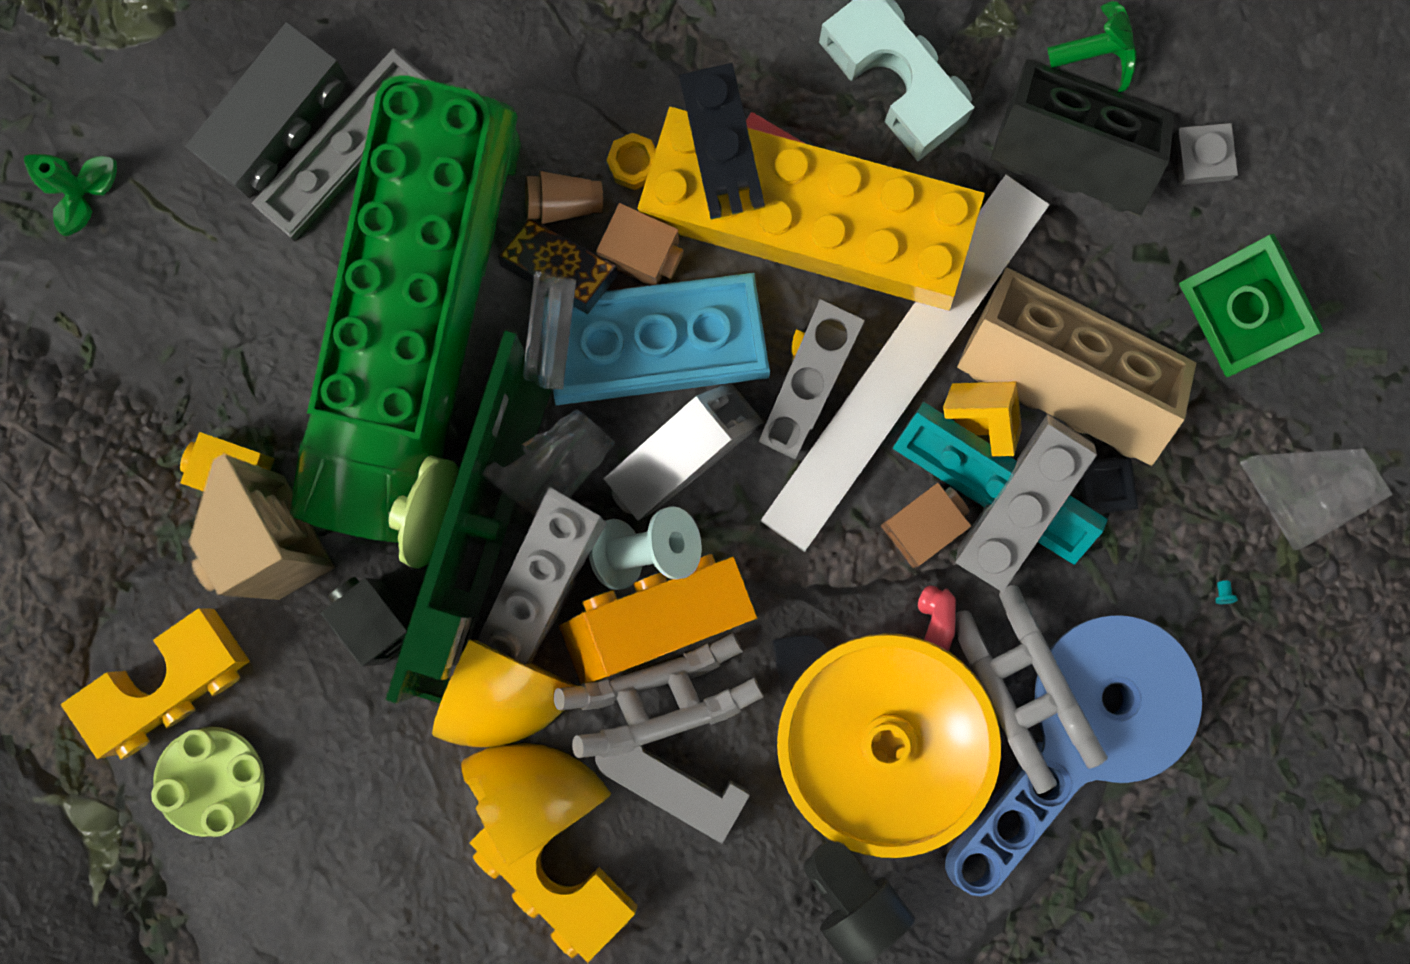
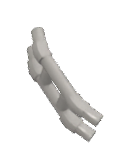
[955,585,1108,794]
[554,633,764,758]

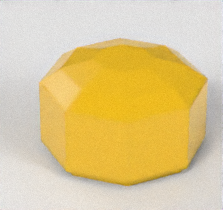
[606,133,656,190]

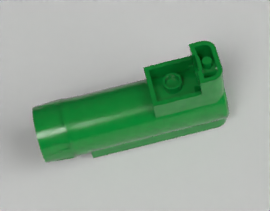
[289,75,521,543]

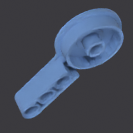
[945,616,1202,896]

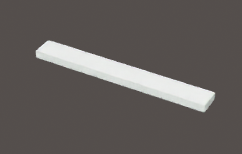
[761,175,1050,552]

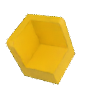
[943,381,1022,456]

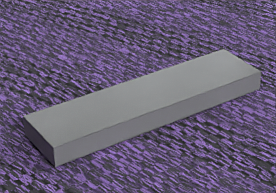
[251,48,431,242]

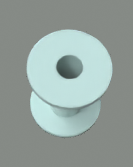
[589,507,702,590]

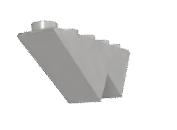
[477,488,607,664]

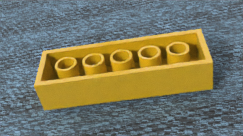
[638,106,985,311]

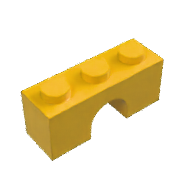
[60,608,250,760]
[469,827,638,963]

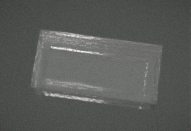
[523,271,576,390]

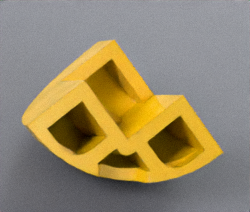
[432,640,576,747]
[461,743,611,867]

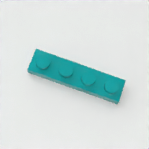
[892,401,1108,565]

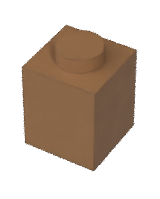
[596,203,684,286]
[880,483,971,568]

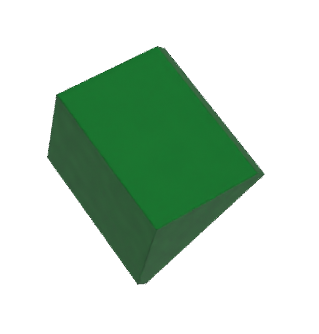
[1179,233,1324,378]

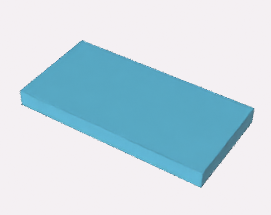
[542,273,770,405]

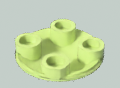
[389,455,459,568]
[151,727,265,837]

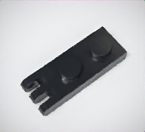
[679,62,765,220]

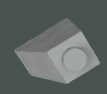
[604,383,764,521]

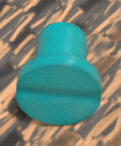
[1215,581,1238,604]

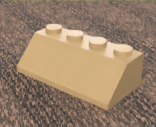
[957,267,1197,466]
[189,454,335,600]

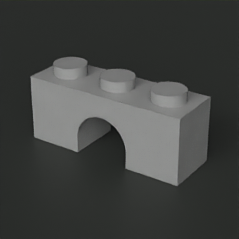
[955,414,1097,592]

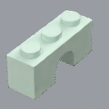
[819,0,974,161]

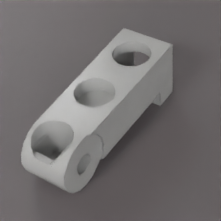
[759,299,865,459]
[595,745,750,844]

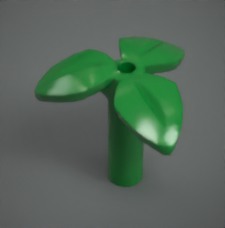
[1047,1,1137,92]
[24,154,117,236]

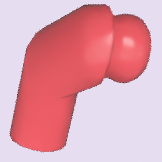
[918,585,956,651]

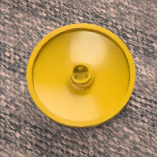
[777,633,1001,858]

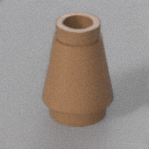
[525,171,603,224]

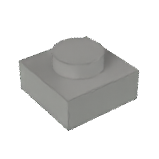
[1173,123,1238,185]

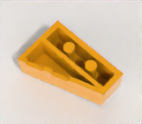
[559,554,757,685]

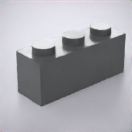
[185,22,348,198]

